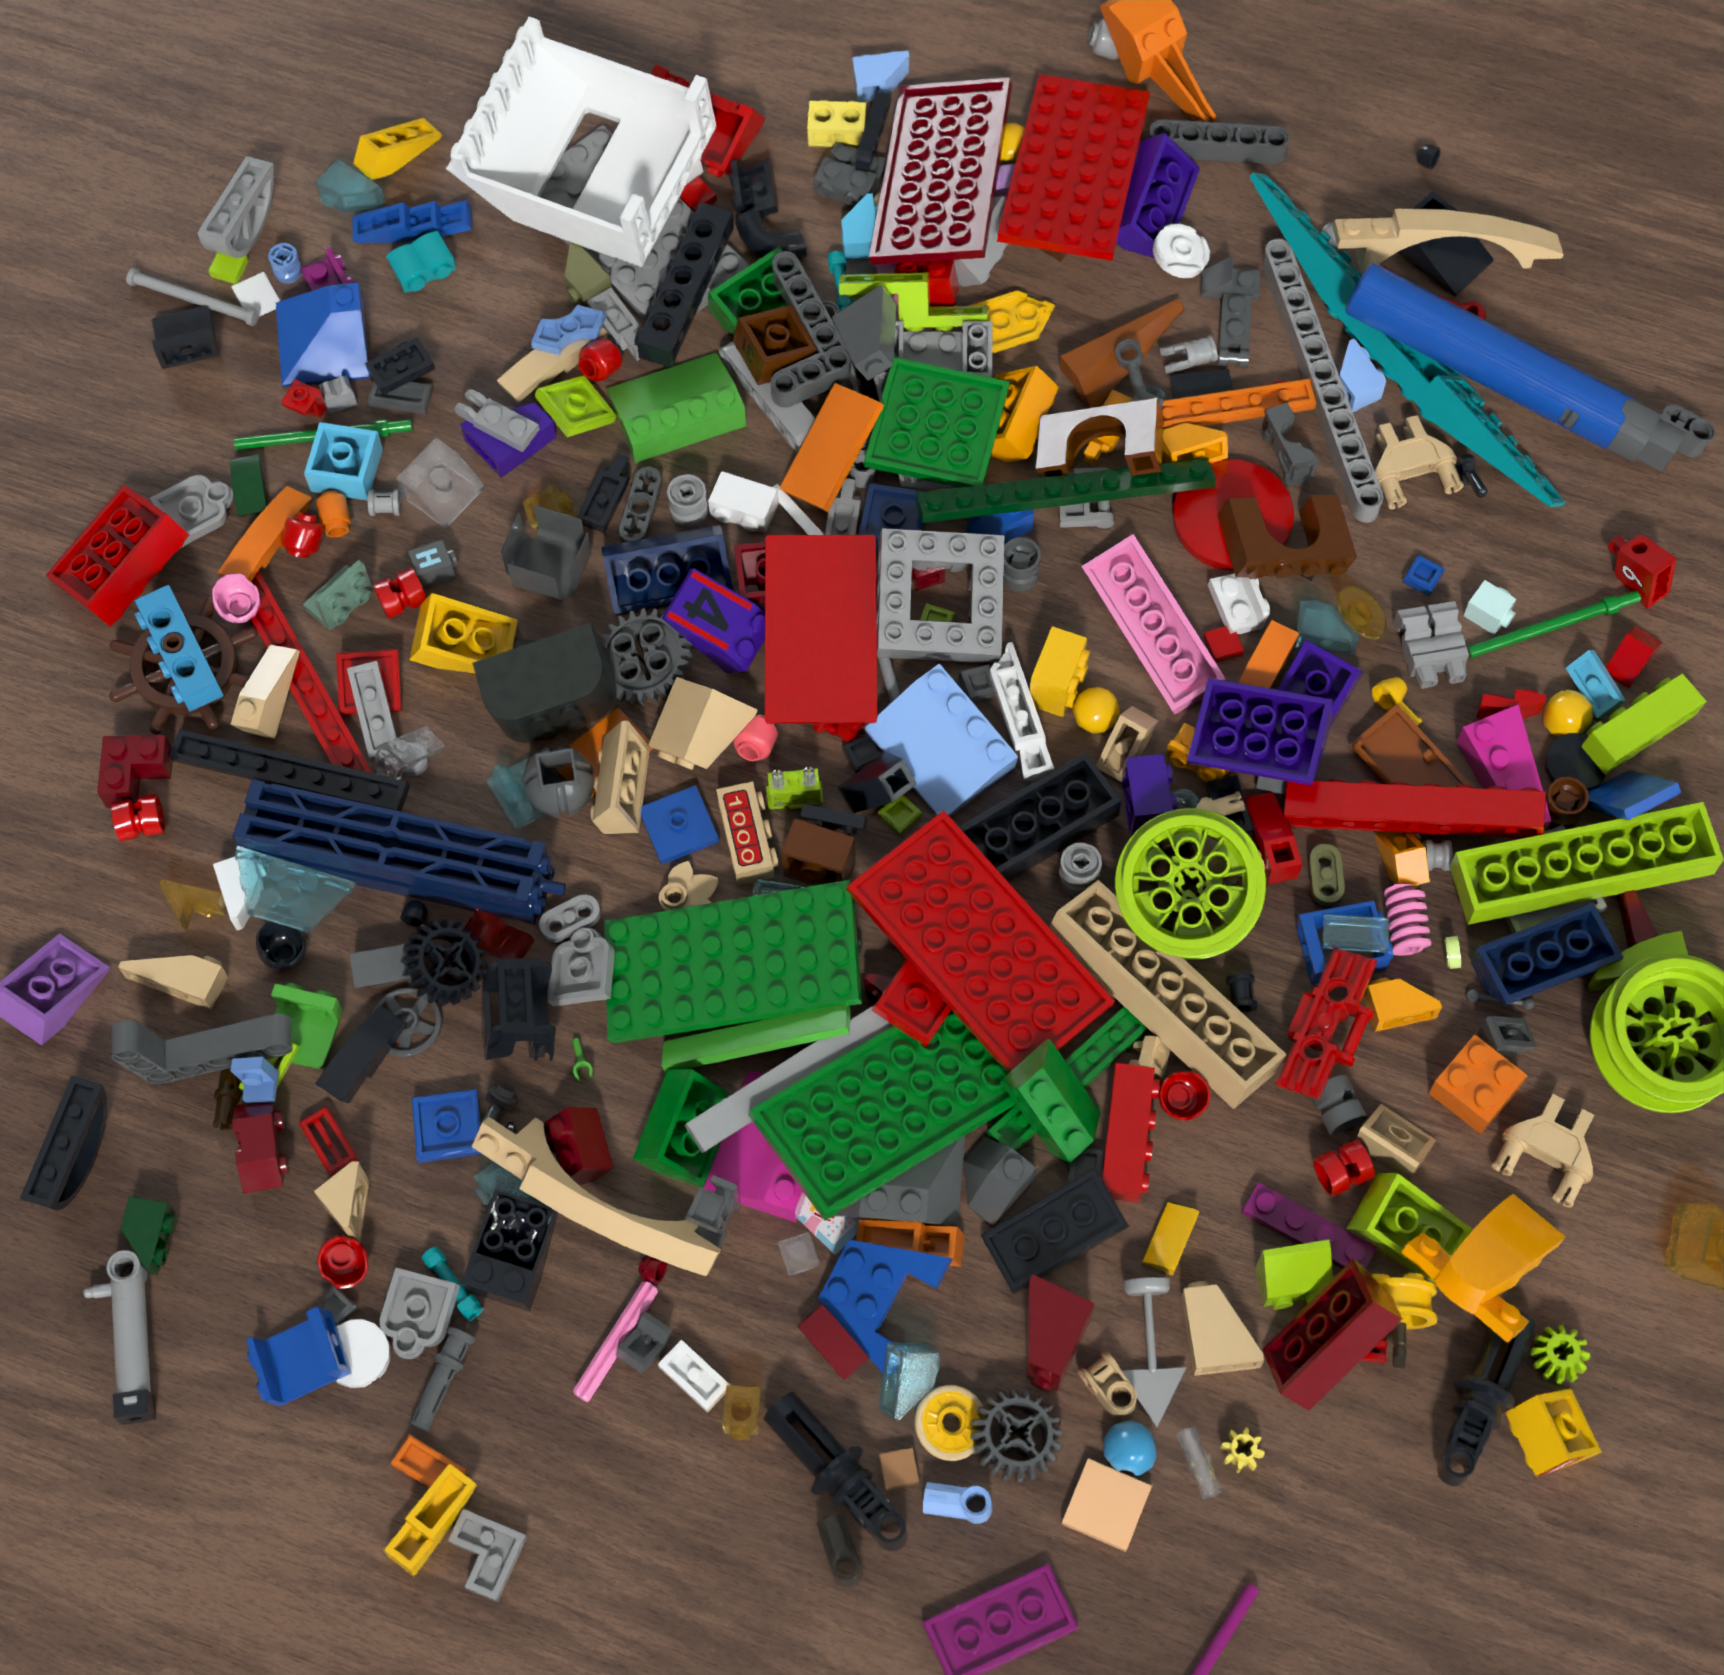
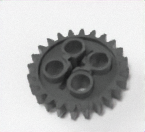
[601,608,694,706]

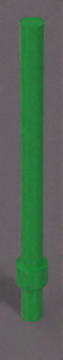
[234,419,413,450]
[1467,590,1641,658]

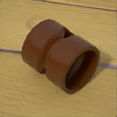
[1546,777,1589,830]

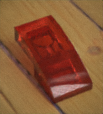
[462,909,535,959]

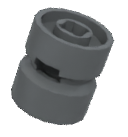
[1003,537,1041,592]
[1311,1075,1368,1135]

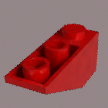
[1244,792,1302,885]

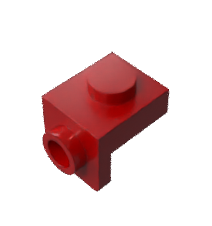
[281,380,327,418]

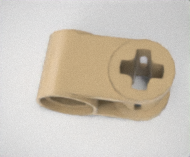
[1078,1351,1137,1420]

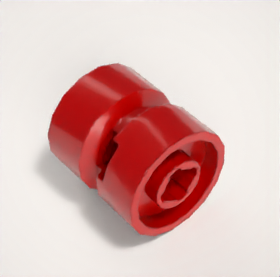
[373,567,426,620]
[111,794,165,842]
[1313,1139,1375,1197]

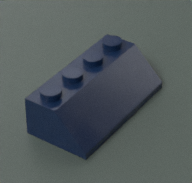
[601,525,733,614]
[1471,903,1624,1005]

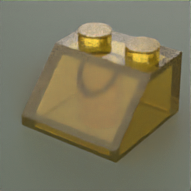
[1664,1203,1724,1291]

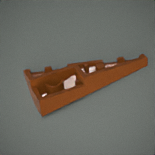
[1059,298,1184,409]

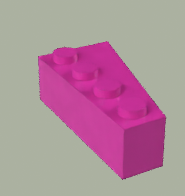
[1457,704,1551,841]

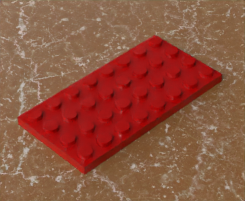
[997,74,1150,261]
[846,810,1115,1074]

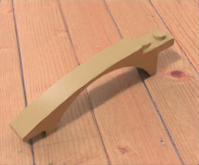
[1333,209,1564,273]
[472,1117,721,1276]

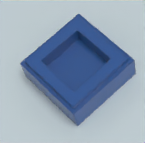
[1403,555,1445,596]

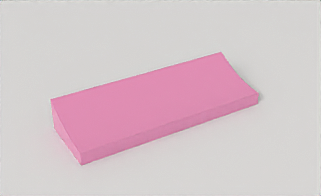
[1082,534,1227,715]

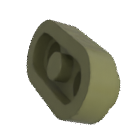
[1308,844,1345,907]

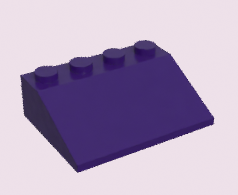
[1187,678,1332,786]

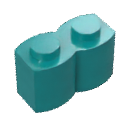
[386,231,456,293]

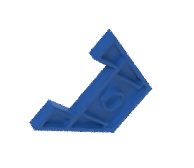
[818,1240,953,1379]

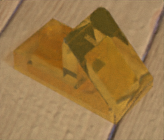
[159,880,227,931]

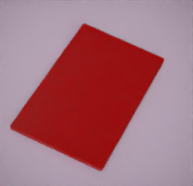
[765,535,877,724]

